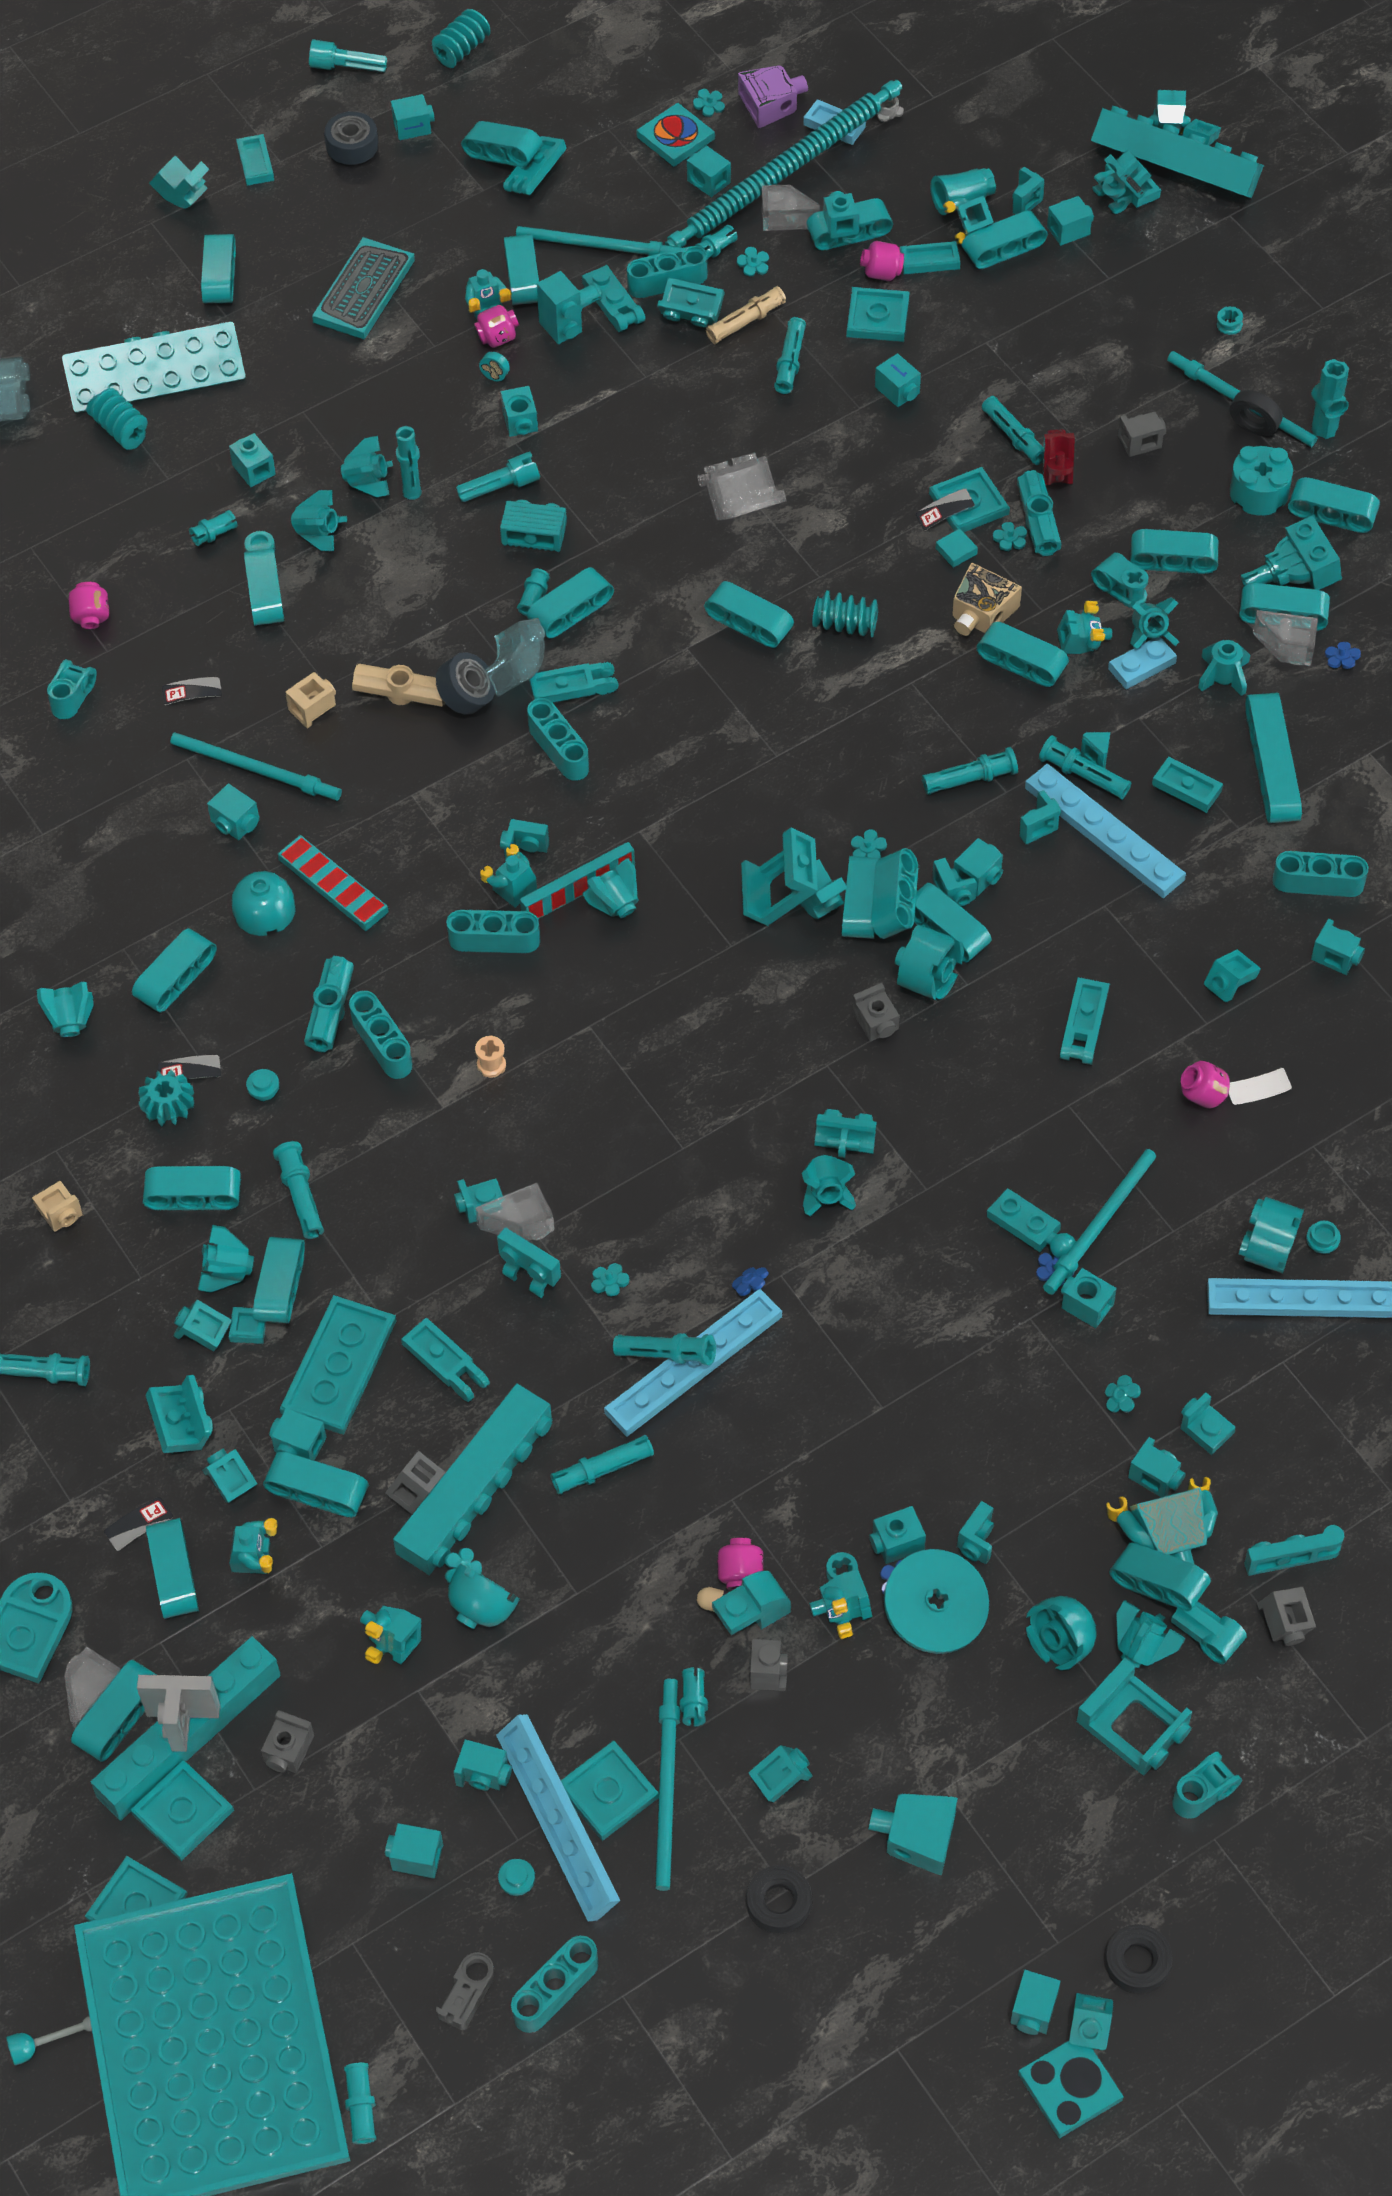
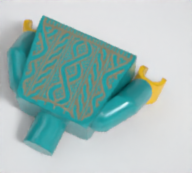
[1106,1477,1218,1564]

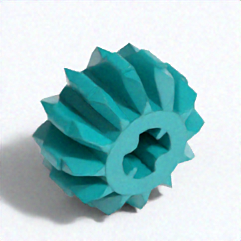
[138,1069,194,1126]

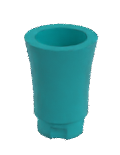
[930,168,996,215]

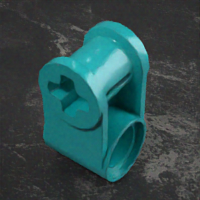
[1091,552,1149,608]
[47,659,97,719]
[1172,1752,1242,1819]

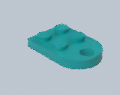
[0,1573,73,1684]

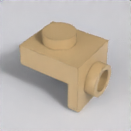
[32,1181,83,1232]

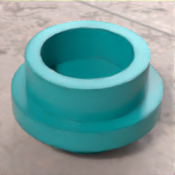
[246,1069,279,1101]
[1306,1221,1341,1253]
[498,1859,535,1896]

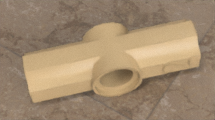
[352,664,445,707]

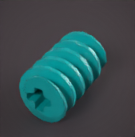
[432,9,491,68]
[86,388,148,450]
[812,590,878,638]

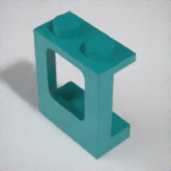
[741,828,818,926]
[1076,1658,1192,1776]

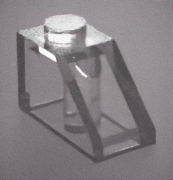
[762,185,820,231]
[1253,610,1318,666]
[475,1183,554,1241]
[64,1646,121,1730]

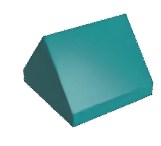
[1081,732,1110,768]

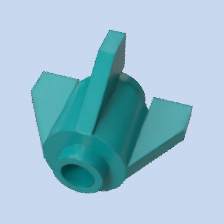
[341,436,393,497]
[291,490,347,551]
[1129,597,1179,649]
[1198,640,1250,696]
[582,858,639,918]
[36,982,94,1037]
[802,1155,856,1216]
[198,1225,254,1292]
[1117,1600,1186,1668]

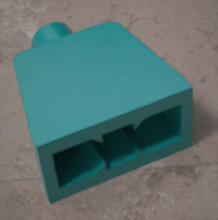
[869,1794,958,1875]

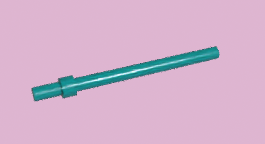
[516,226,682,256]
[1167,351,1318,447]
[170,732,342,801]
[1043,1149,1156,1295]
[655,1679,680,1891]

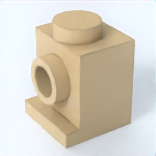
[285,672,336,729]

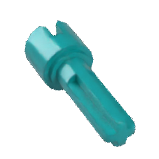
[309,39,387,72]
[456,451,540,502]

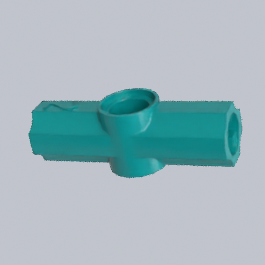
[1311,359,1349,439]
[1017,470,1061,556]
[304,956,354,1052]

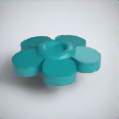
[693,89,725,117]
[737,247,769,277]
[993,522,1027,551]
[851,830,887,858]
[591,1263,630,1296]
[1105,1375,1141,1413]
[445,1548,482,1583]

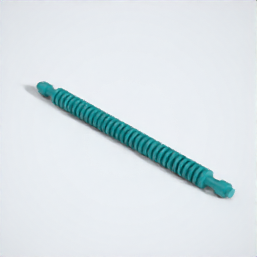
[665,80,902,248]

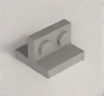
[137,1675,220,1752]

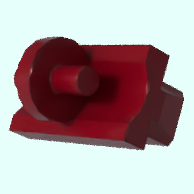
[1043,429,1075,485]

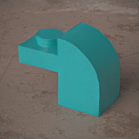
[149,156,209,208]
[784,859,847,919]
[712,1571,791,1635]

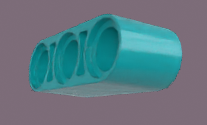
[461,121,542,167]
[806,198,893,250]
[962,211,1048,269]
[201,234,236,303]
[504,234,539,305]
[627,246,708,298]
[1288,477,1380,533]
[1130,529,1219,574]
[244,548,284,626]
[527,567,614,638]
[704,581,794,648]
[1239,583,1330,631]
[976,622,1069,687]
[527,698,589,780]
[871,848,918,939]
[1272,851,1369,897]
[842,856,880,939]
[914,883,992,962]
[446,910,541,953]
[132,928,217,1012]
[349,991,413,1079]
[143,1166,241,1210]
[253,1237,305,1324]
[263,1452,369,1517]
[146,1518,199,1619]
[1109,1543,1211,1611]
[71,1660,157,1762]
[511,1935,599,2033]

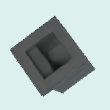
[1118,412,1166,457]
[852,983,900,1042]
[385,1451,445,1514]
[1257,1587,1316,1646]
[750,1639,788,1691]
[261,1710,314,1774]

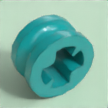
[1217,306,1243,335]
[826,1552,858,1581]

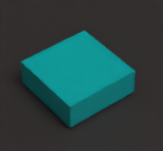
[935,529,978,568]
[229,1307,267,1344]

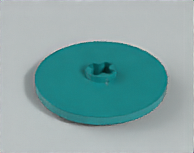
[884,1549,989,1654]

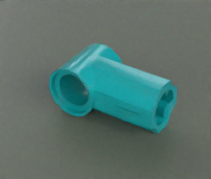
[1171,1601,1247,1664]

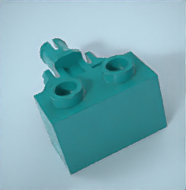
[1241,515,1342,590]

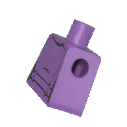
[738,66,808,128]

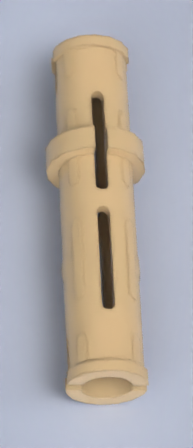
[706,286,786,344]

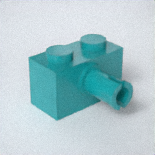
[537,271,602,344]

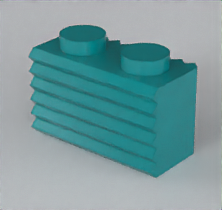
[500,500,567,552]

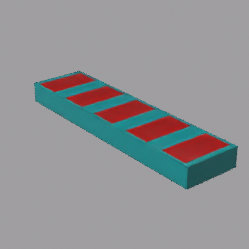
[278,835,389,931]
[520,842,635,919]

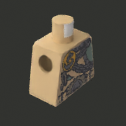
[953,563,1022,636]

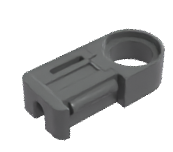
[436,1952,495,2030]

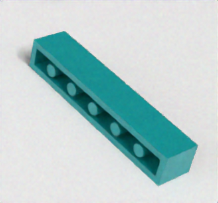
[1091,106,1264,198]
[393,1384,553,1575]
[90,1636,281,1821]

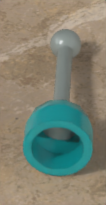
[6,2016,92,2066]

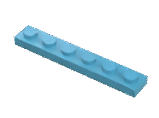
[1025,764,1186,898]
[1207,1278,1392,1318]
[604,1289,782,1437]
[496,1715,620,1921]

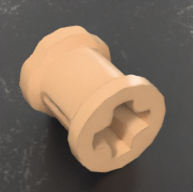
[475,1036,506,1078]

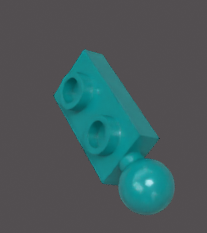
[987,1188,1076,1259]

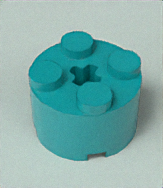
[1230,446,1293,515]
[895,925,964,1000]
[1239,1197,1304,1273]

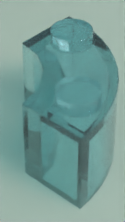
[0,357,30,421]
[486,618,545,697]

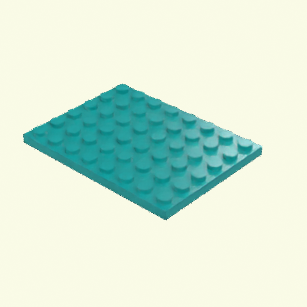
[74,1873,350,2196]

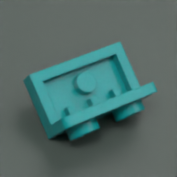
[657,277,725,327]
[146,1375,213,1453]

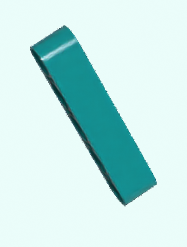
[1245,693,1302,823]

